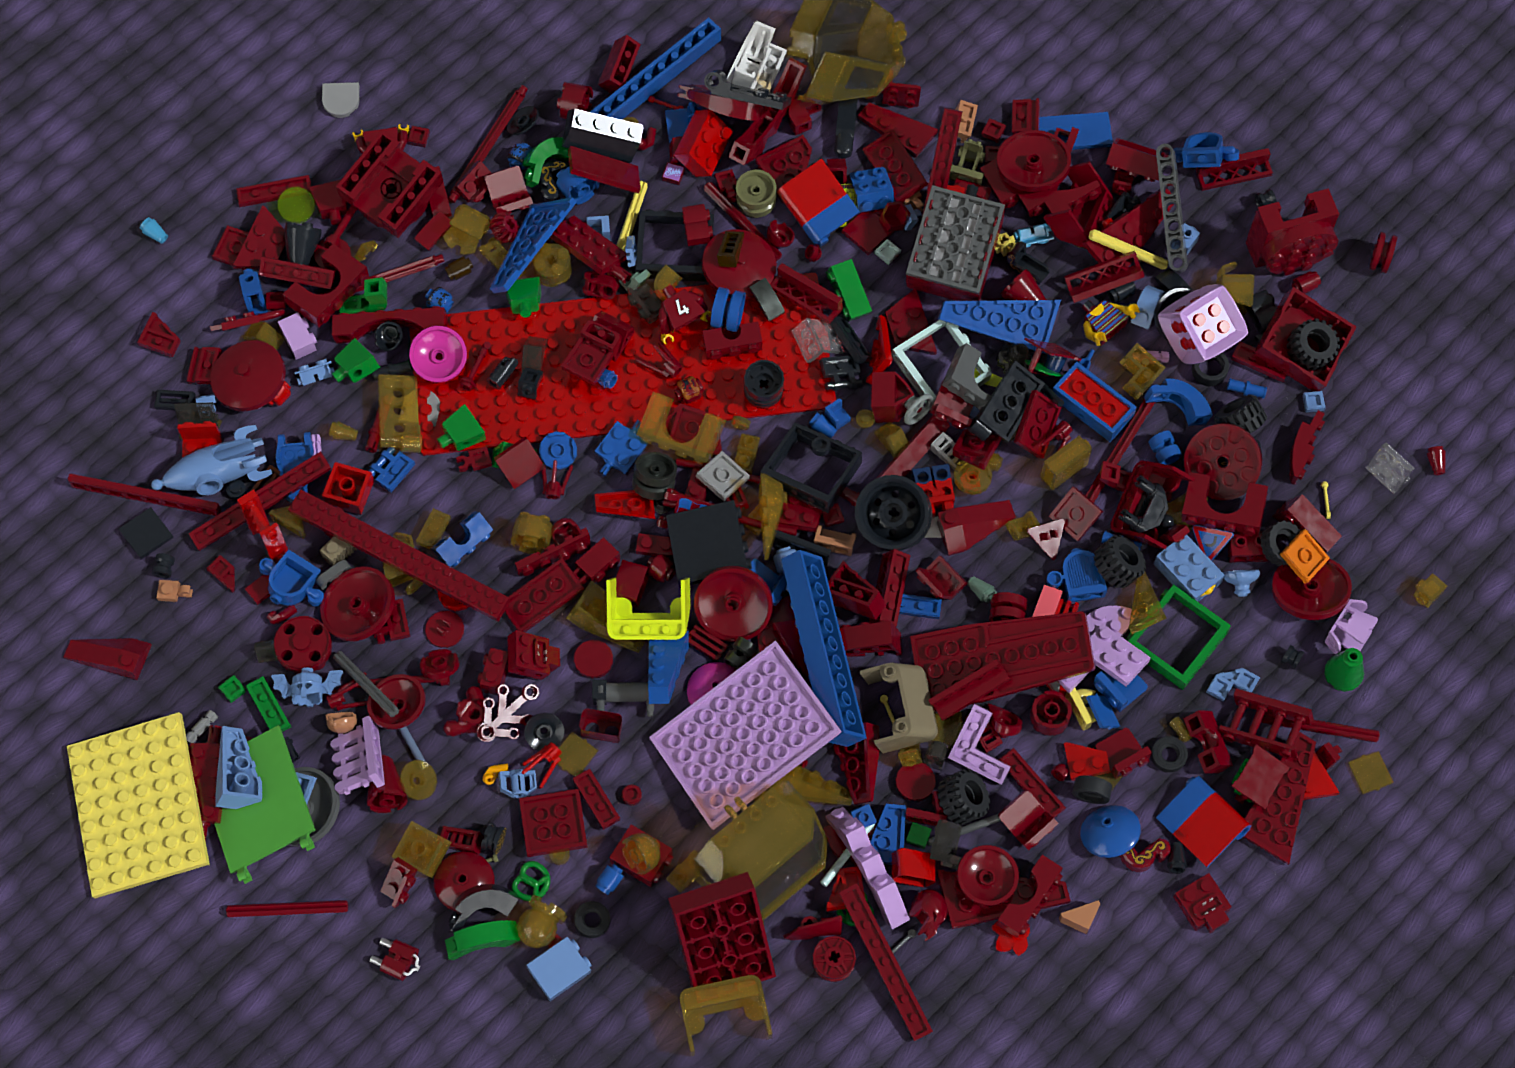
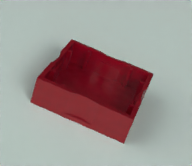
[1253,287,1357,392]

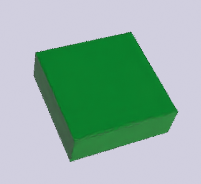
[218,675,247,703]
[906,822,932,849]

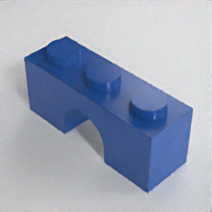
[430,511,493,567]

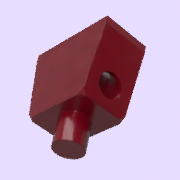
[310,180,348,225]

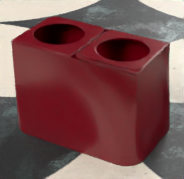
[616,560,649,607]
[579,709,623,743]

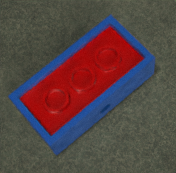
[1053,362,1137,442]

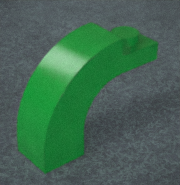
[522,137,569,188]
[340,277,387,314]
[445,920,520,960]

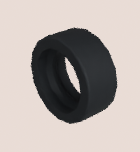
[1192,353,1229,386]
[1072,775,1112,804]

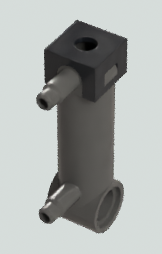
[592,680,654,717]

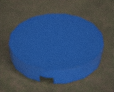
[539,432,577,470]

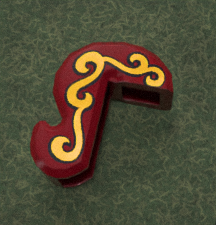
[1120,838,1171,873]

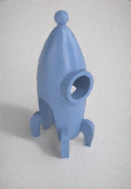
[151,425,273,495]

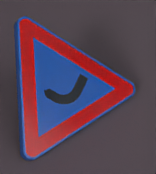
[1192,525,1234,561]

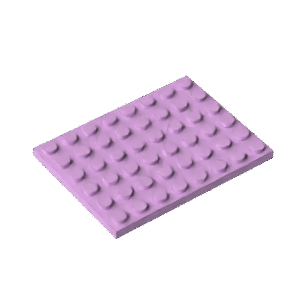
[649,641,842,830]

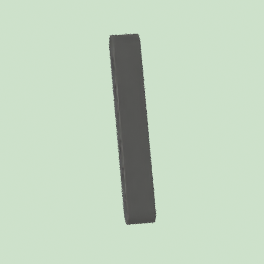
[1156,144,1188,273]

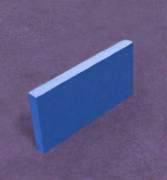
[1039,112,1113,150]

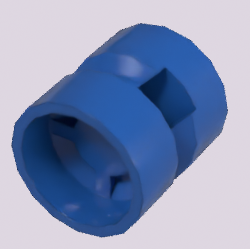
[1148,431,1182,465]

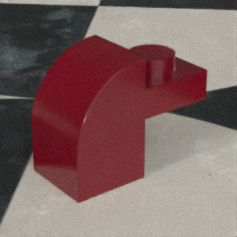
[788,96,822,136]

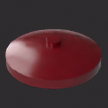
[997,130,1071,192]
[702,229,777,299]
[211,340,286,411]
[1272,559,1352,620]
[694,566,773,642]
[320,567,395,641]

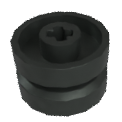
[632,452,677,500]

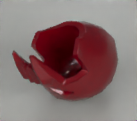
[909,889,948,941]

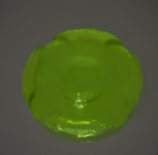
[278,187,315,224]

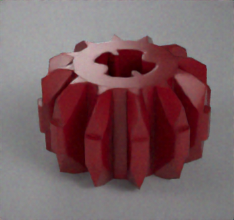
[489,211,520,244]

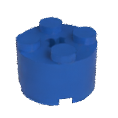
[556,166,600,205]

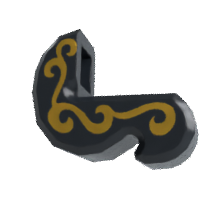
[539,160,569,203]
[1006,241,1050,285]

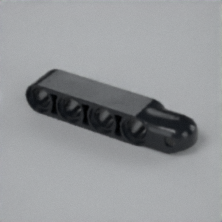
[834,77,860,159]

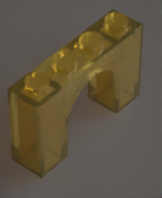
[636,392,726,465]

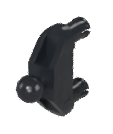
[1118,475,1174,533]

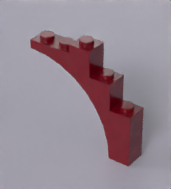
[729,58,807,165]
[980,159,1102,218]

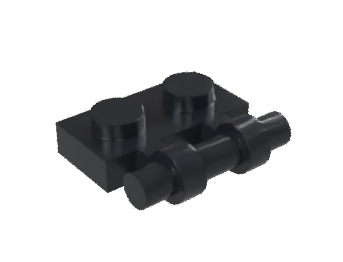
[819,355,863,391]

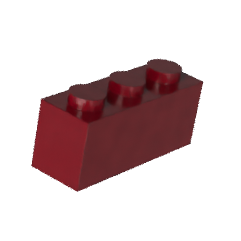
[598,35,641,94]

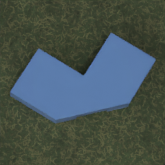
[1206,668,1260,702]

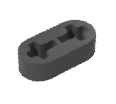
[316,560,352,590]

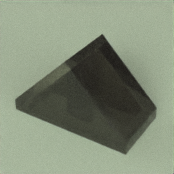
[522,336,547,372]

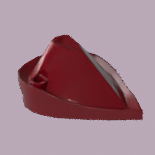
[987,703,1022,738]

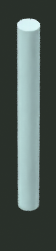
[820,824,875,887]

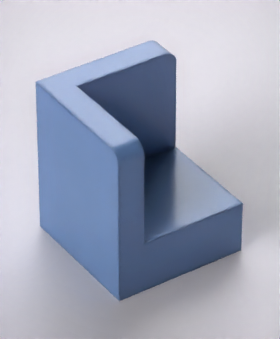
[586,215,611,241]

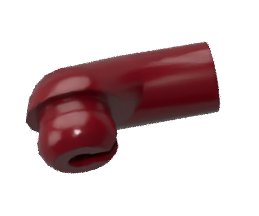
[638,127,656,150]
[267,605,297,624]

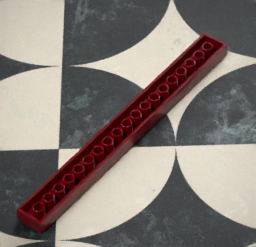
[288,489,511,622]

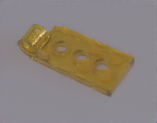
[378,374,422,453]

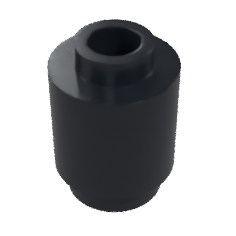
[1107,281,1136,303]

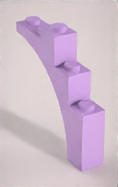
[826,807,910,929]

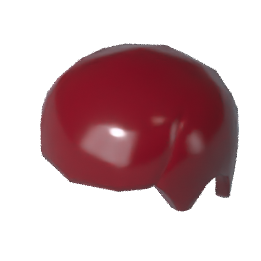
[767,220,795,248]
[550,517,581,545]

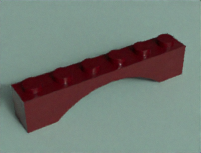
[332,306,448,344]

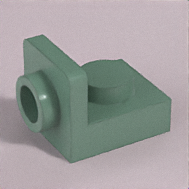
[619,270,651,295]

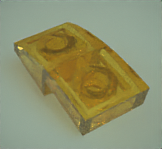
[734,433,760,474]
[666,849,710,893]

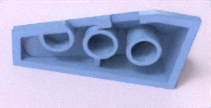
[216,726,262,809]

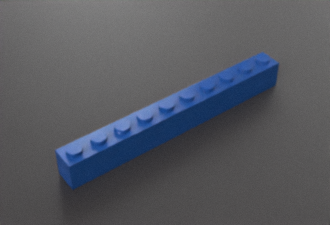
[590,17,721,120]

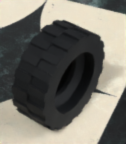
[1260,521,1301,566]

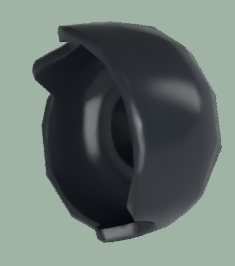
[375,321,403,351]

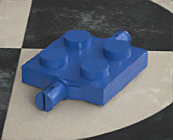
[595,420,648,476]

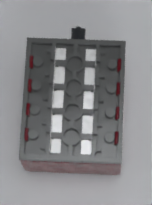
[906,184,1005,301]

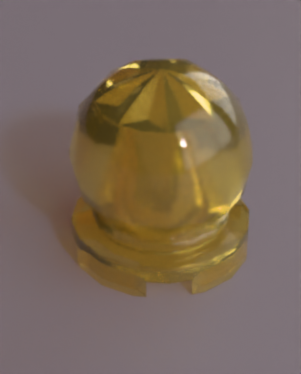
[517,895,567,948]

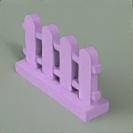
[330,716,385,795]

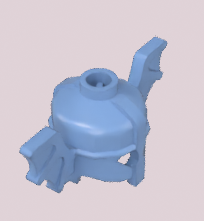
[271,667,343,707]

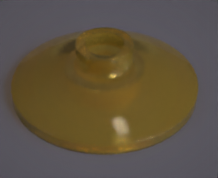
[400,760,437,800]

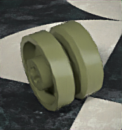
[736,169,777,218]

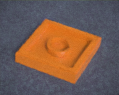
[1280,529,1330,584]

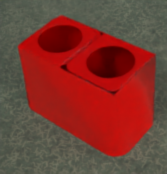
[892,848,935,888]

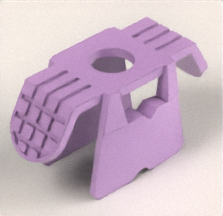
[1325,599,1378,654]

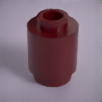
[1292,271,1321,294]

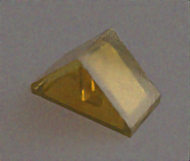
[243,322,285,351]
[874,422,908,458]
[269,506,306,539]

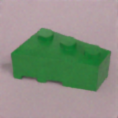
[826,259,872,322]

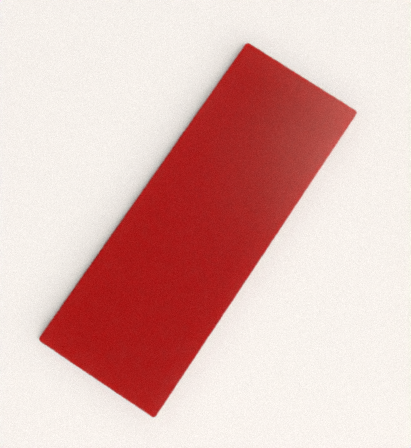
[409,273,836,456]

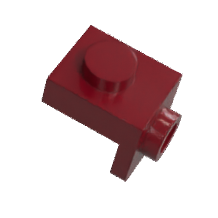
[1111,170,1134,196]

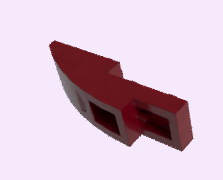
[1289,410,1325,485]

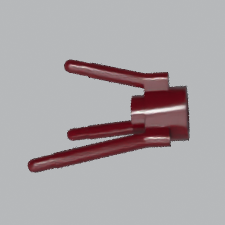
[635,341,683,378]
[1041,421,1073,464]
[542,460,573,500]
[326,672,367,711]

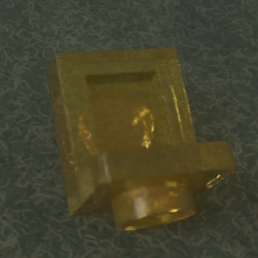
[1005,511,1040,541]
[898,744,922,767]

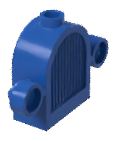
[1169,132,1240,168]
[1046,548,1107,603]
[259,549,324,606]

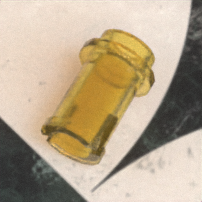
[1169,716,1192,743]

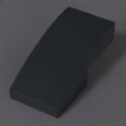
[1154,268,1193,293]

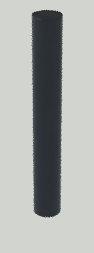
[1032,373,1064,407]

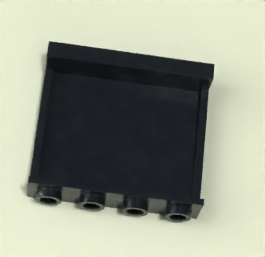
[666,500,752,590]

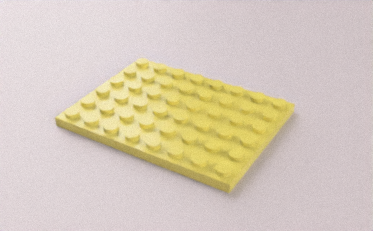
[67,712,210,898]

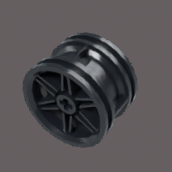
[855,475,932,551]

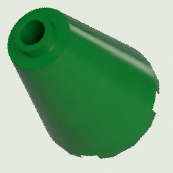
[1324,648,1364,692]

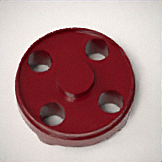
[274,616,332,673]

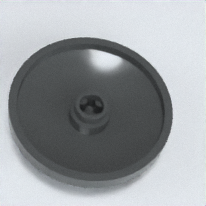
[288,767,340,847]

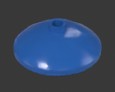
[1080,805,1141,858]

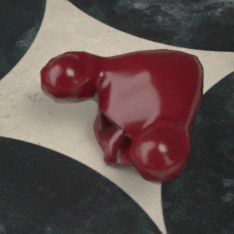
[443,686,492,737]

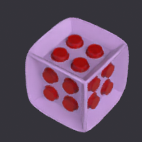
[1158,284,1248,364]

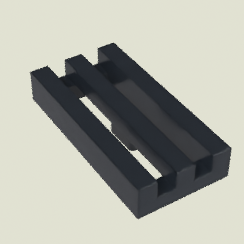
[154,390,196,412]

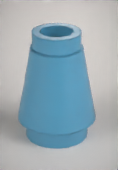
[140,217,168,244]

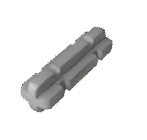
[186,710,218,743]

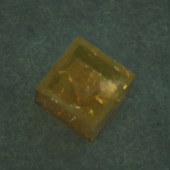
[392,821,452,878]

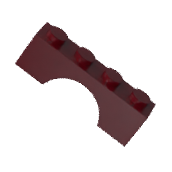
[996,854,1063,938]

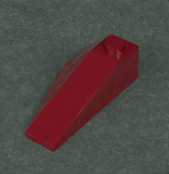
[936,500,1016,556]
[63,638,152,680]

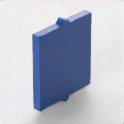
[1086,694,1120,730]

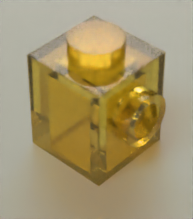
[1413,573,1447,608]

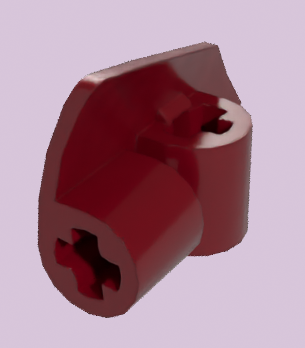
[783,915,842,940]

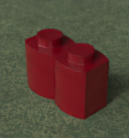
[682,204,713,246]

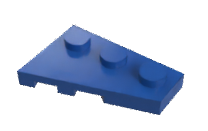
[870,803,906,865]

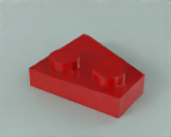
[1064,742,1111,781]

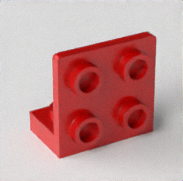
[177,421,222,458]

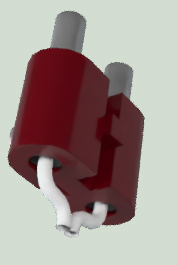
[370,938,420,981]

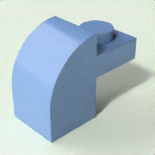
[1131,285,1165,329]

